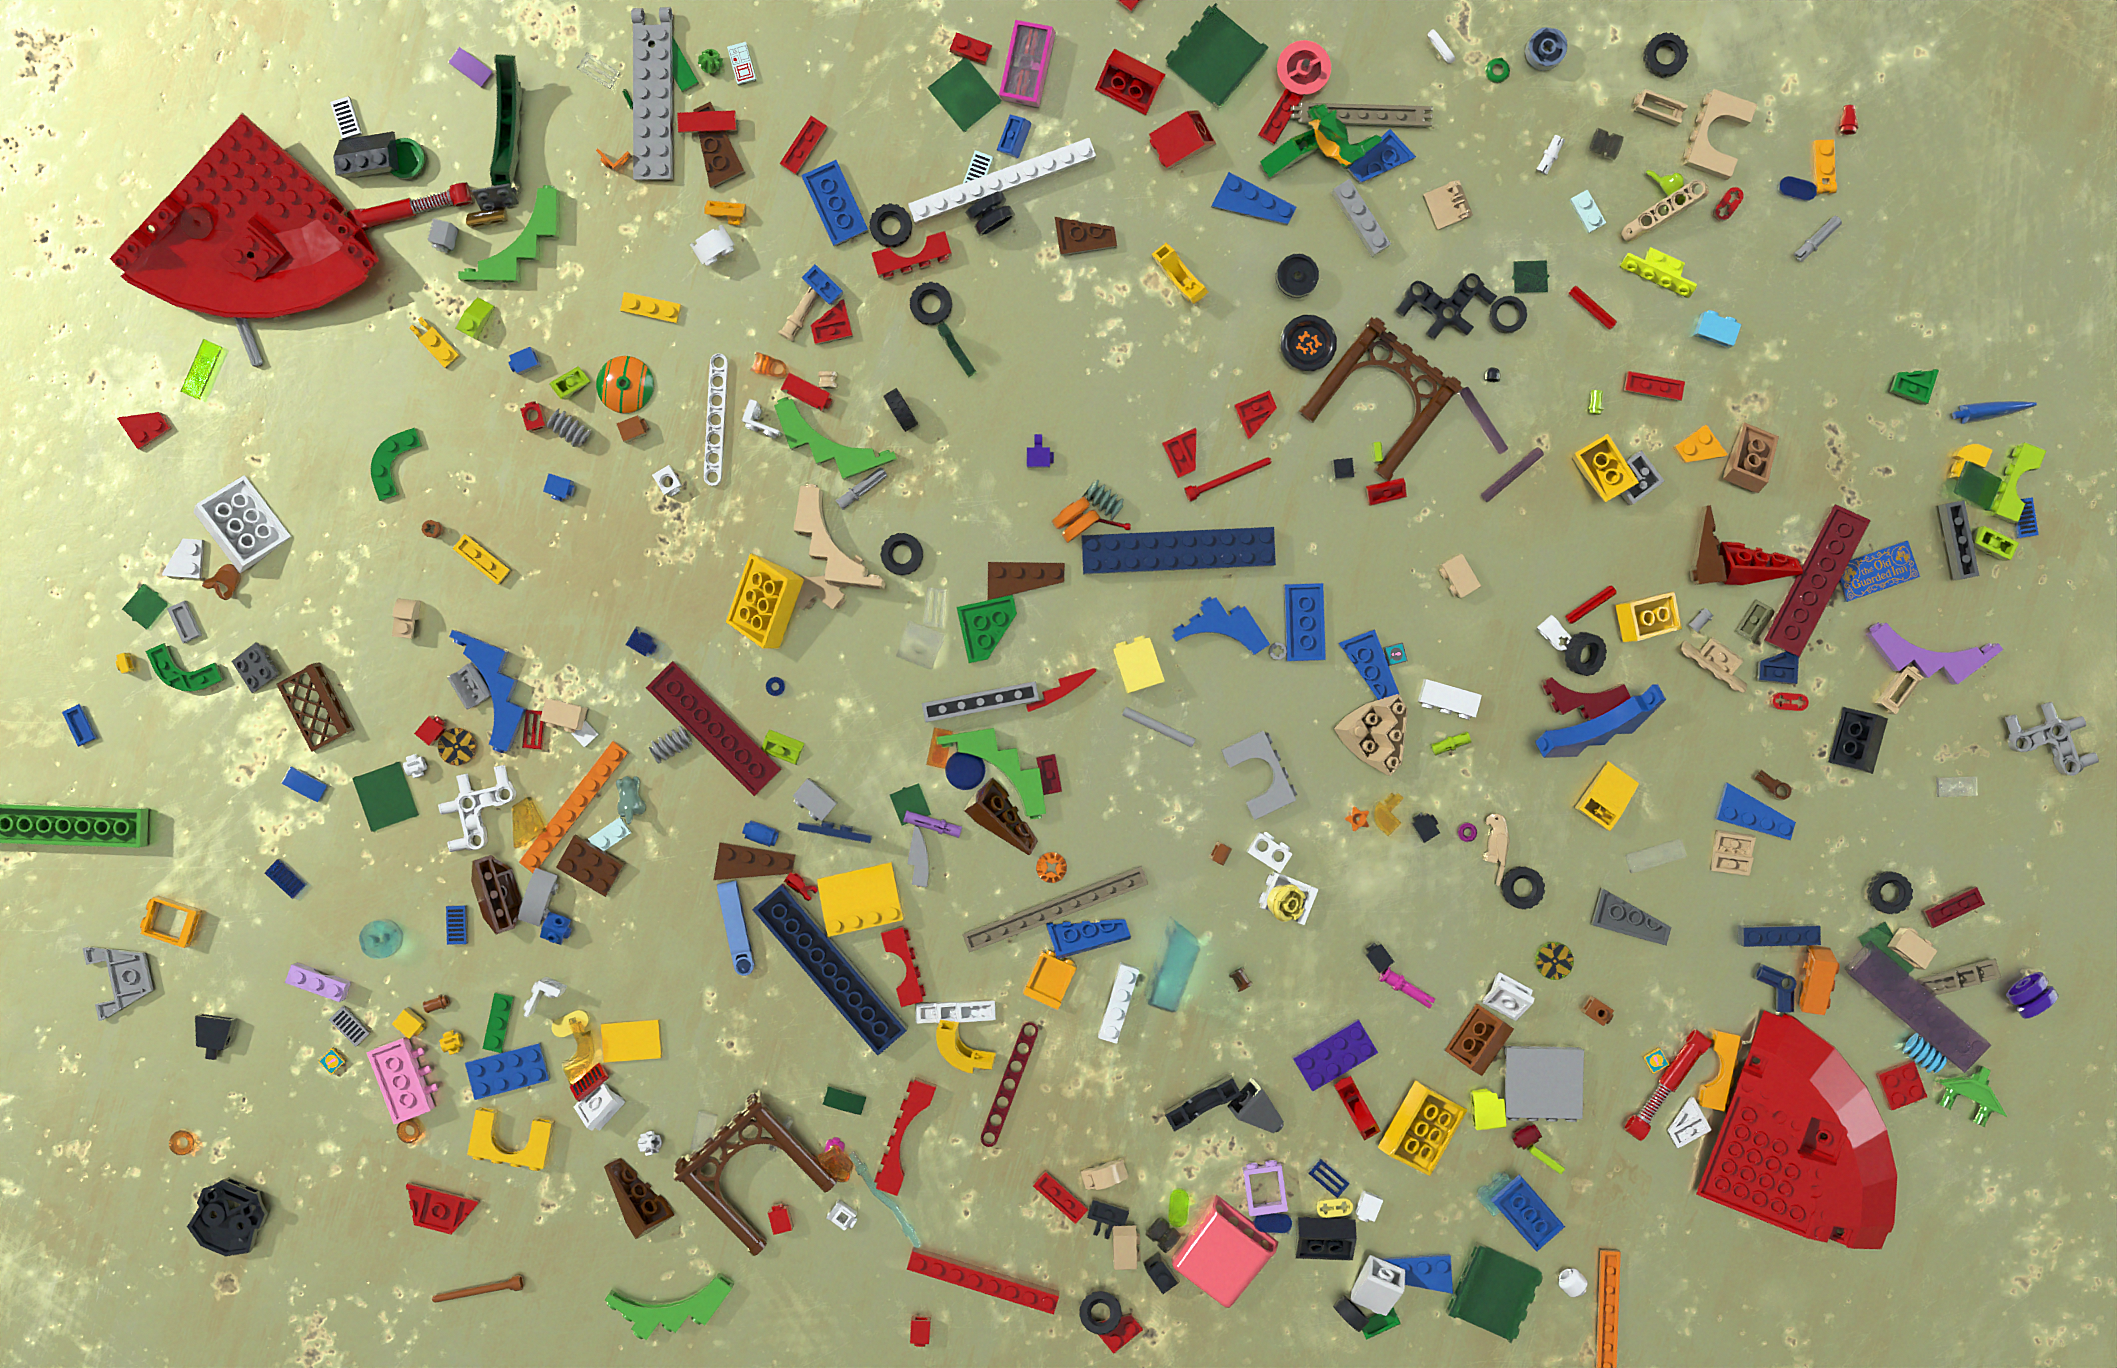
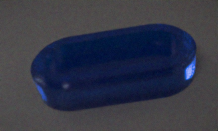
[1778,176,1817,201]
[1253,1213,1292,1233]

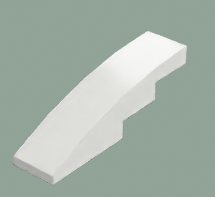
[915,1000,996,1024]

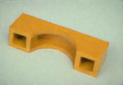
[1697,1029,1742,1111]

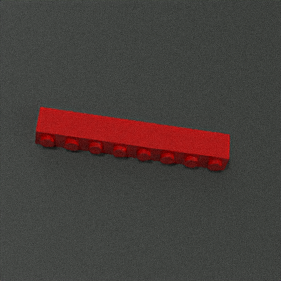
[906,1247,1059,1315]

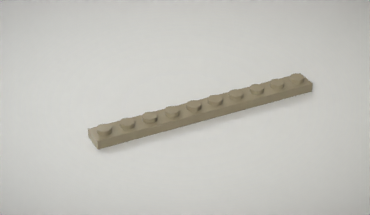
[962,866,1148,953]

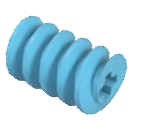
[1903,1033,1947,1073]

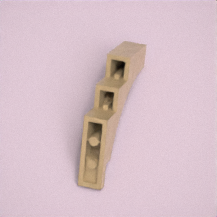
[794,484,885,590]

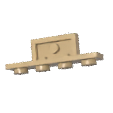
[1681,637,1747,693]

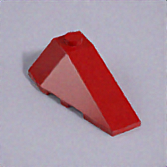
[1720,542,1803,585]

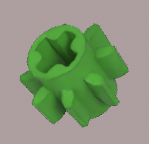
[698,49,723,73]

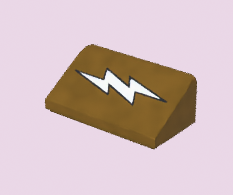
[466,207,508,228]

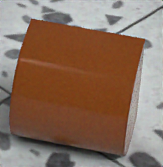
[1209,841,1232,866]

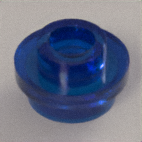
[766,677,785,696]

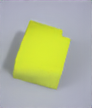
[1470,1089,1506,1130]

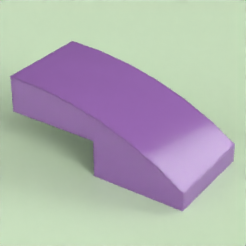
[448,47,492,87]

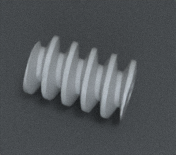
[547,408,591,448]
[649,726,692,764]

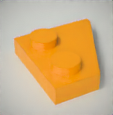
[1673,425,1728,463]

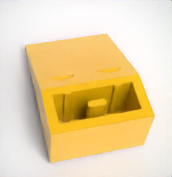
[1575,761,1639,831]

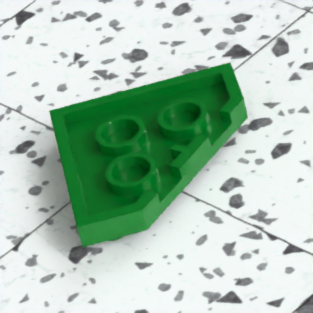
[957,595,1017,663]

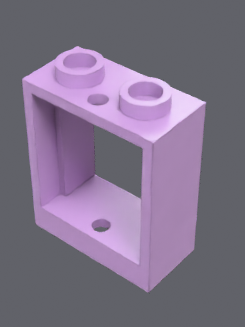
[1242,1160,1288,1216]

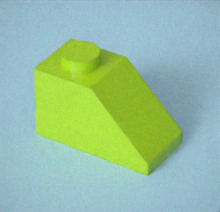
[456,297,495,340]

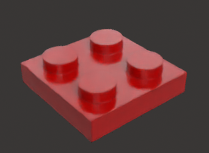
[1877,1060,1928,1111]

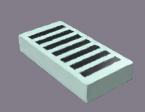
[963,150,993,183]

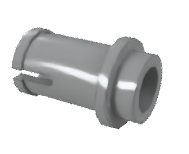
[1689,608,1713,633]

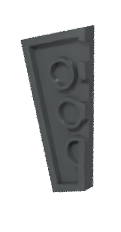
[1591,888,1672,946]

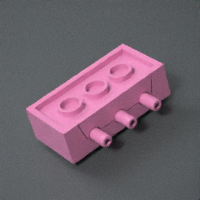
[367,1037,438,1125]

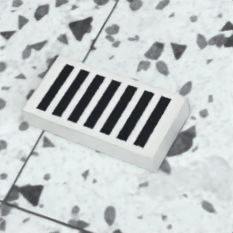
[330,96,362,139]

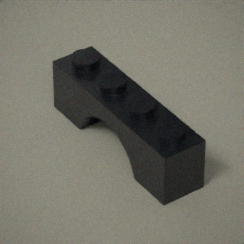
[1164,1075,1242,1132]

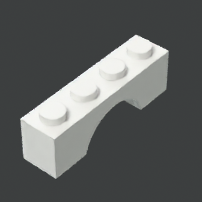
[1098,962,1139,1044]

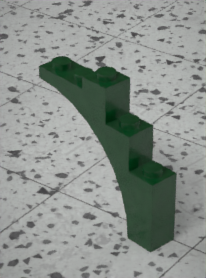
[490,54,522,186]

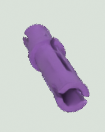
[903,810,962,838]

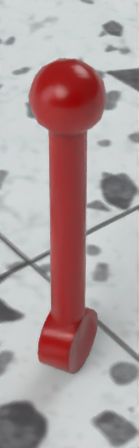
[1095,518,1131,530]

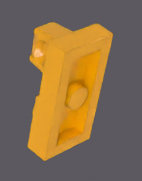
[704,200,746,225]

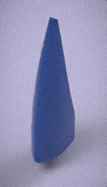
[1952,401,2037,424]

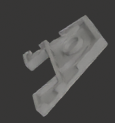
[83,947,153,1021]

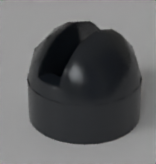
[1485,367,1501,382]

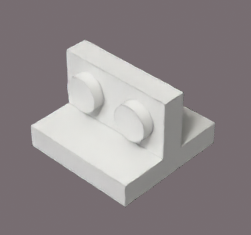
[1483,972,1535,1021]
[574,1082,625,1131]

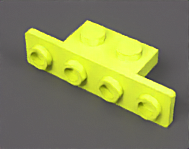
[1620,247,1697,298]

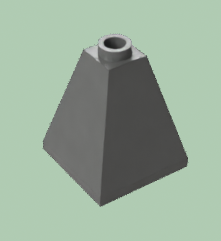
[1227,1078,1284,1133]

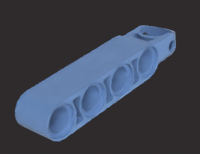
[717,881,754,976]

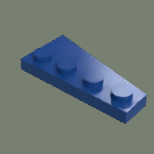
[1339,629,1401,700]
[1715,783,1796,840]
[1378,1254,1453,1294]

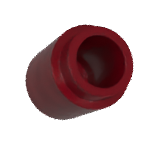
[1512,1124,1542,1150]

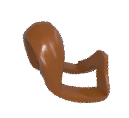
[201,564,241,600]

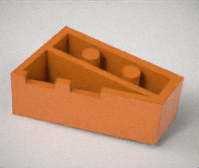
[1798,945,1840,1015]

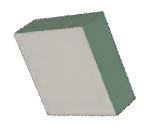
[571,720,599,748]

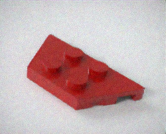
[406,1182,480,1235]

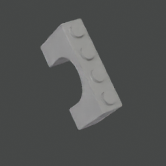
[1221,730,1297,820]

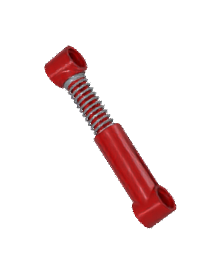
[347,182,473,231]
[1624,1029,1712,1141]

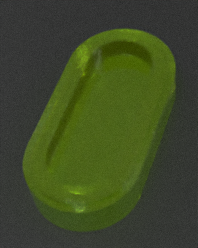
[1168,1188,1189,1227]

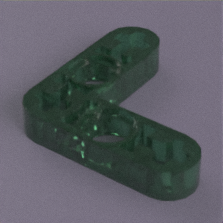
[936,322,976,377]

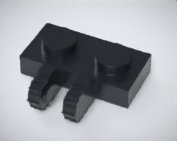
[1087,1199,1129,1239]

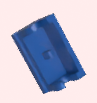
[802,264,843,306]

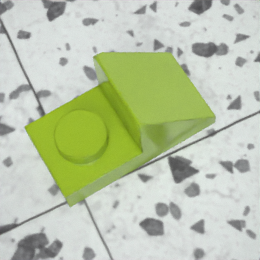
[549,366,590,400]

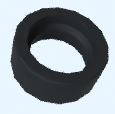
[1489,296,1527,334]
[1333,1295,1369,1332]

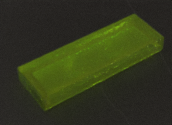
[180,339,223,400]

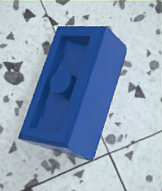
[997,115,1031,158]

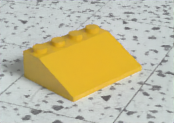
[726,553,804,649]
[817,862,904,937]
[1378,1081,1468,1176]

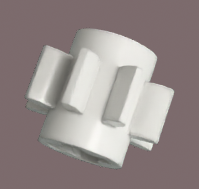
[403,754,427,778]
[638,1131,662,1156]

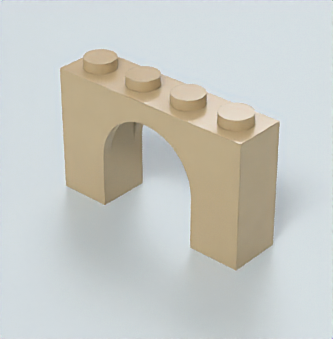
[1683,89,1757,180]

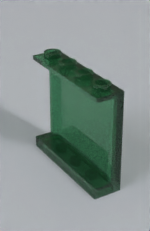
[1165,3,1269,110]
[1446,1241,1543,1343]

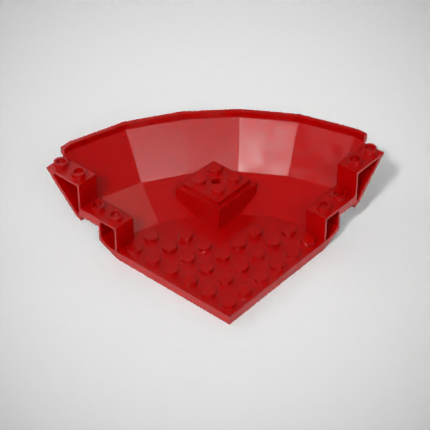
[109,112,379,318]
[1696,1010,1898,1249]

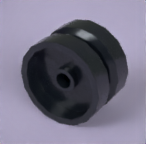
[965,191,1015,236]
[1275,254,1319,299]

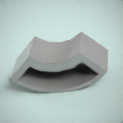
[518,868,559,927]

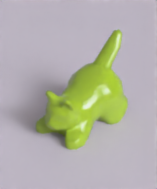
[1646,170,1687,211]

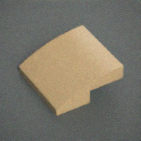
[1711,830,1756,876]

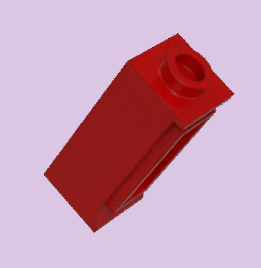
[780,373,833,412]

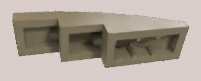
[1917,958,2001,998]

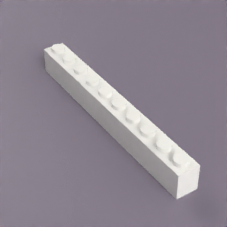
[908,138,1096,224]

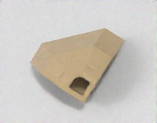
[1334,694,1408,776]

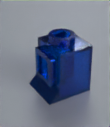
[625,626,658,657]

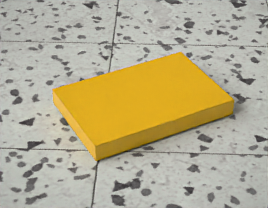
[601,1019,662,1063]

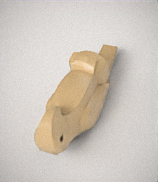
[1483,813,1510,886]

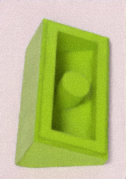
[761,730,804,765]

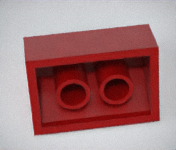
[1095,48,1166,115]

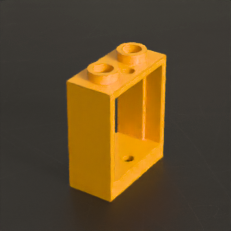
[140,896,202,948]

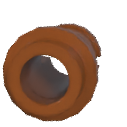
[423,994,449,1013]

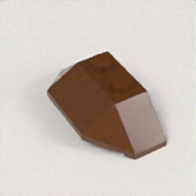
[471,855,522,934]

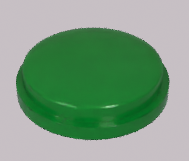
[390,138,425,179]

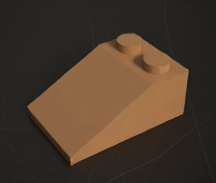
[1723,422,1779,493]

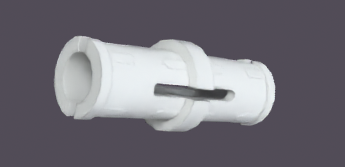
[1536,135,1565,175]

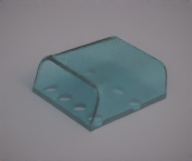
[1144,916,1201,1013]

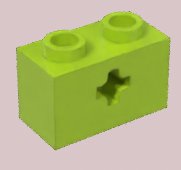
[1972,526,2019,561]

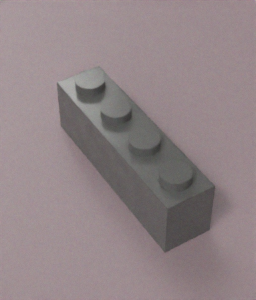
[1938,500,1980,580]

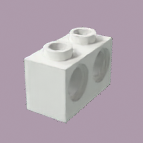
[1247,832,1292,873]

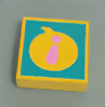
[318,1047,346,1075]
[1642,1047,1670,1074]

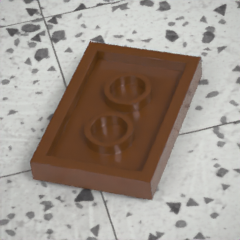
[556,834,625,897]

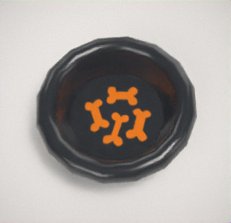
[1280,315,1337,371]

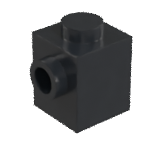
[1410,812,1440,843]

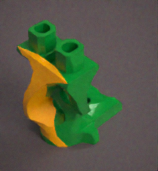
[1307,103,1382,167]

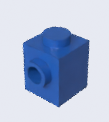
[543,473,575,502]

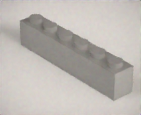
[922,681,1039,722]

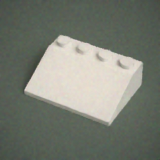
[193,475,291,573]

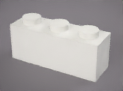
[1418,679,1482,720]

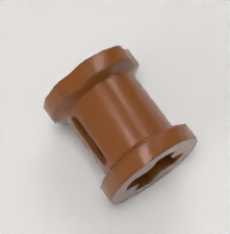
[422,520,443,538]

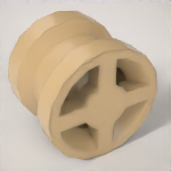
[818,371,837,388]

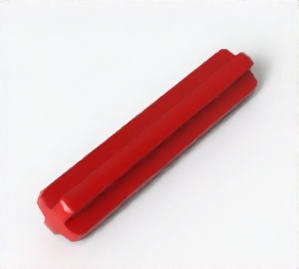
[1569,286,1617,329]
[1566,585,1617,624]

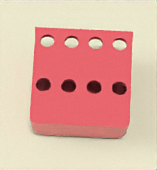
[1171,1194,1279,1308]

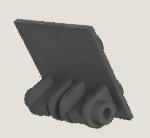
[471,184,519,211]
[231,642,279,693]

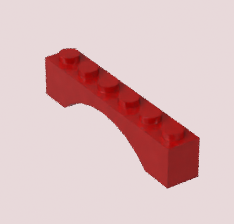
[874,1077,937,1196]

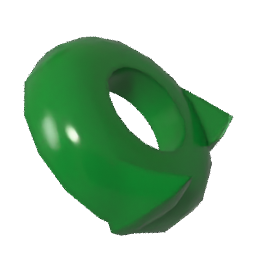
[1485,57,1510,83]

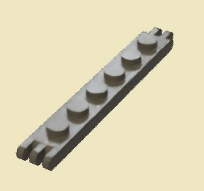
[1291,103,1433,127]

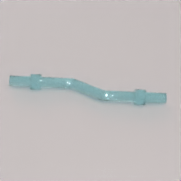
[848,1151,922,1248]

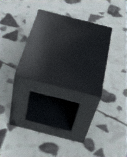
[1331,458,1354,480]
[1364,942,1395,973]

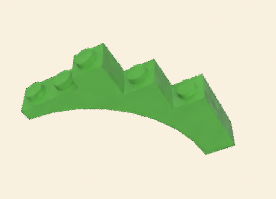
[605,1273,734,1340]

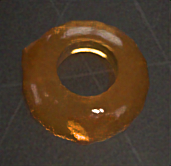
[397,1118,422,1143]
[169,1130,195,1155]

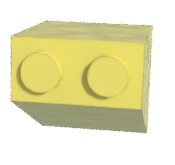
[1113,635,1164,693]

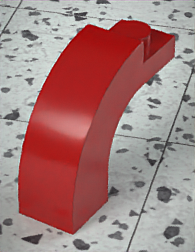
[1334,1076,1381,1141]

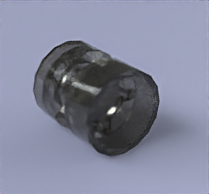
[1589,128,1624,160]
[1145,1216,1182,1253]

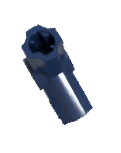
[1755,964,1797,1013]

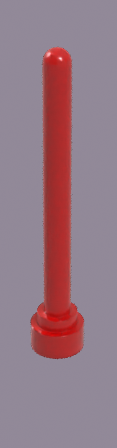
[1184,457,1272,502]

